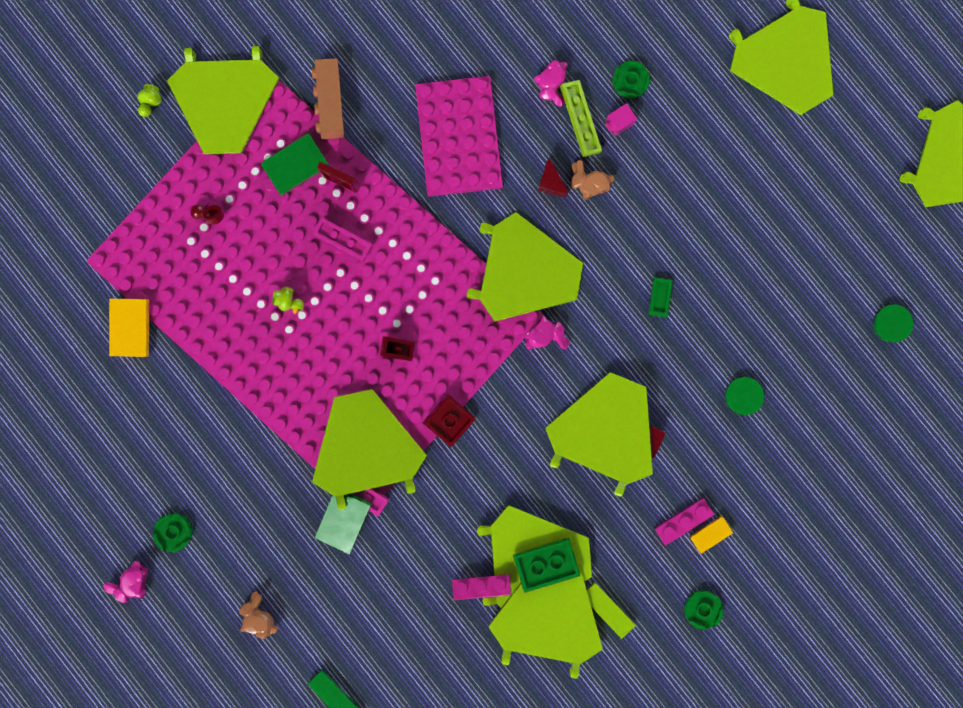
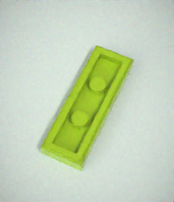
[586,582,636,639]

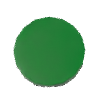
[612,61,650,99]
[873,304,914,343]
[724,377,764,415]
[153,513,193,552]
[684,590,724,630]

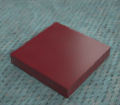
[317,162,360,193]
[422,394,476,447]

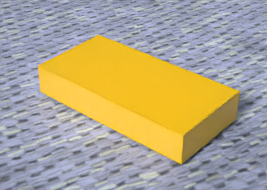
[689,516,733,554]

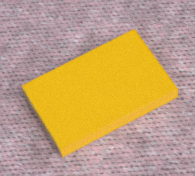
[109,299,149,357]

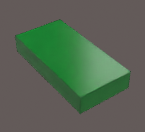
[648,277,673,318]

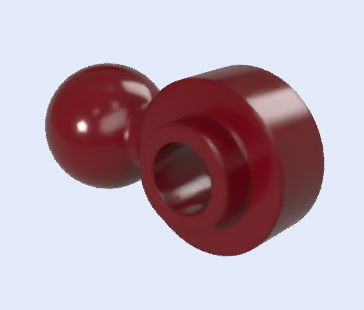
[190,204,224,225]

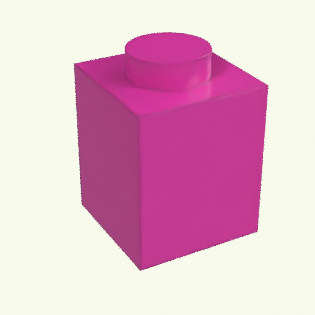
[605,103,637,136]

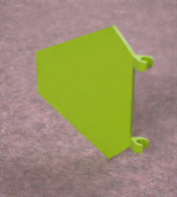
[729,0,833,115]
[167,46,280,154]
[900,100,963,208]
[467,212,583,322]
[545,372,653,497]
[312,389,427,510]
[477,505,592,608]
[488,564,603,679]

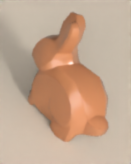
[571,160,615,200]
[239,592,278,639]

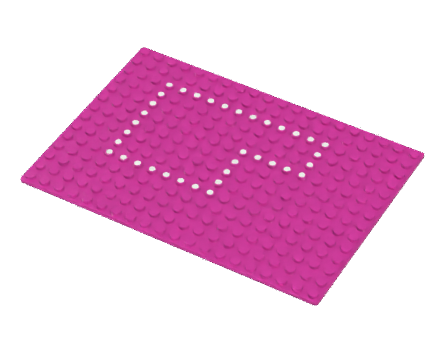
[87,80,543,513]

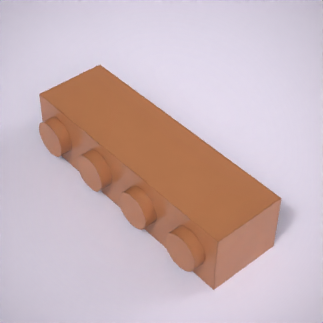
[312,58,344,139]

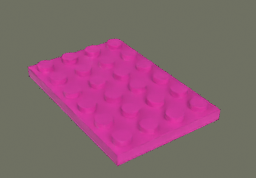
[415,76,503,197]

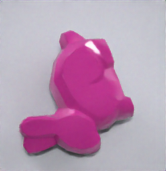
[534,60,568,107]
[524,316,570,350]
[103,561,148,603]

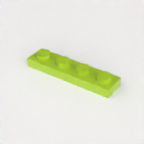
[560,80,602,157]

